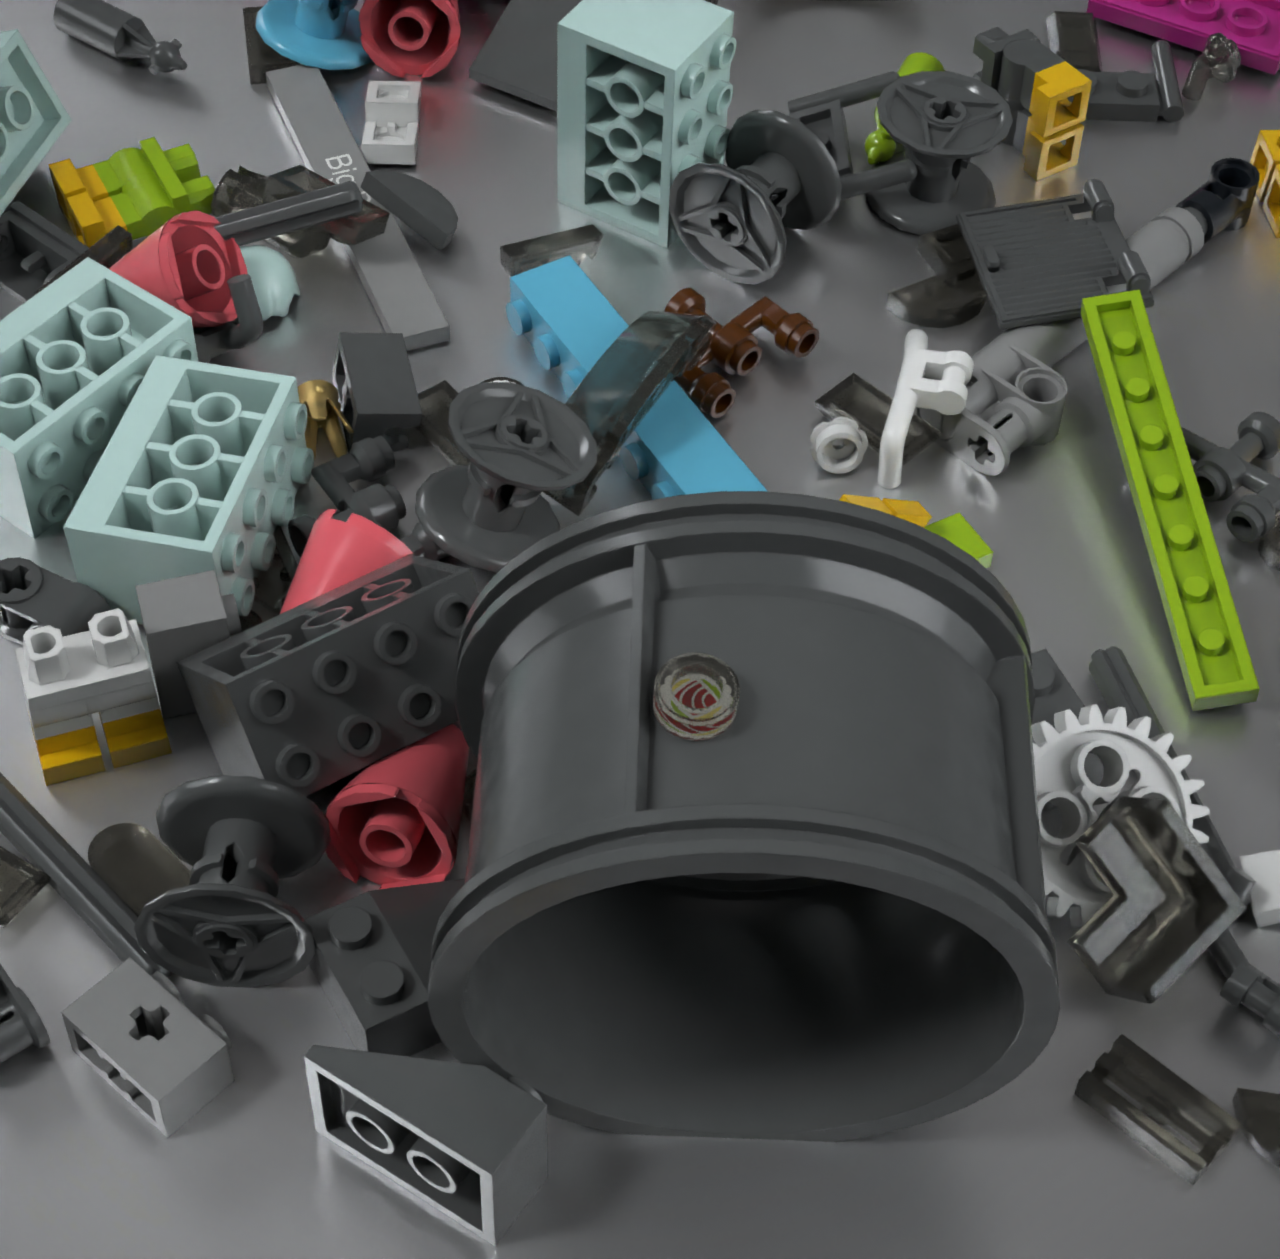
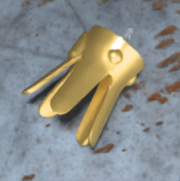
[298,380,354,460]

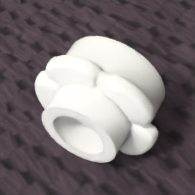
[810,417,868,474]

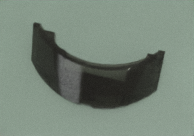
[542,311,718,516]

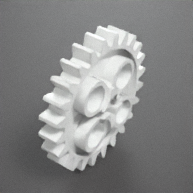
[1031,705,1210,929]

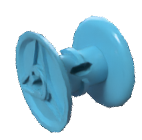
[256,0,372,70]

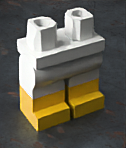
[14,608,172,786]

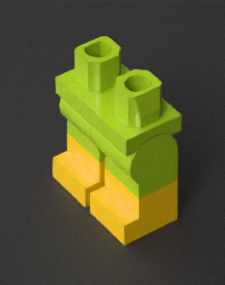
[48,137,219,263]

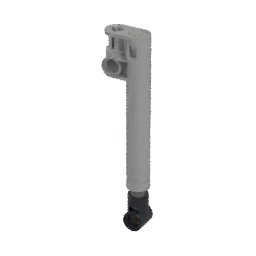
[914,158,1260,476]

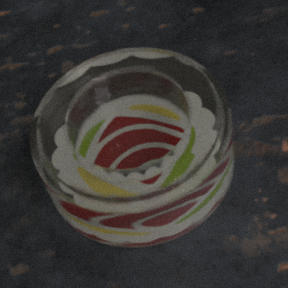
[653,652,740,741]

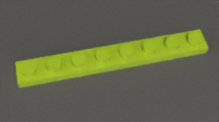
[1081,290,1260,711]

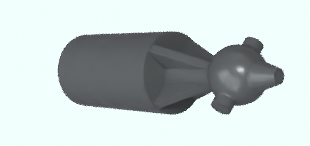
[53,0,187,75]

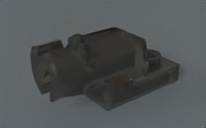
[211,165,390,258]

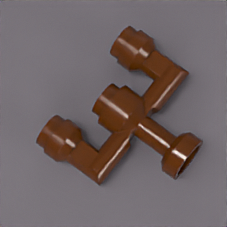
[663,288,819,418]

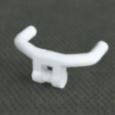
[877,329,974,489]

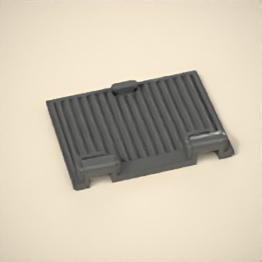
[956,179,1154,330]

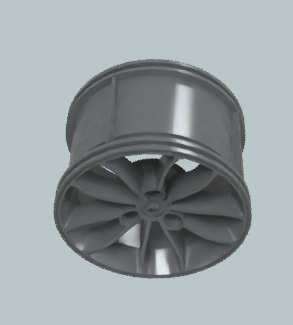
[428,491,1060,1142]

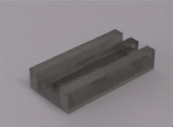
[1074,1034,1242,1186]

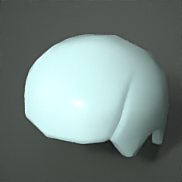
[234,245,300,324]

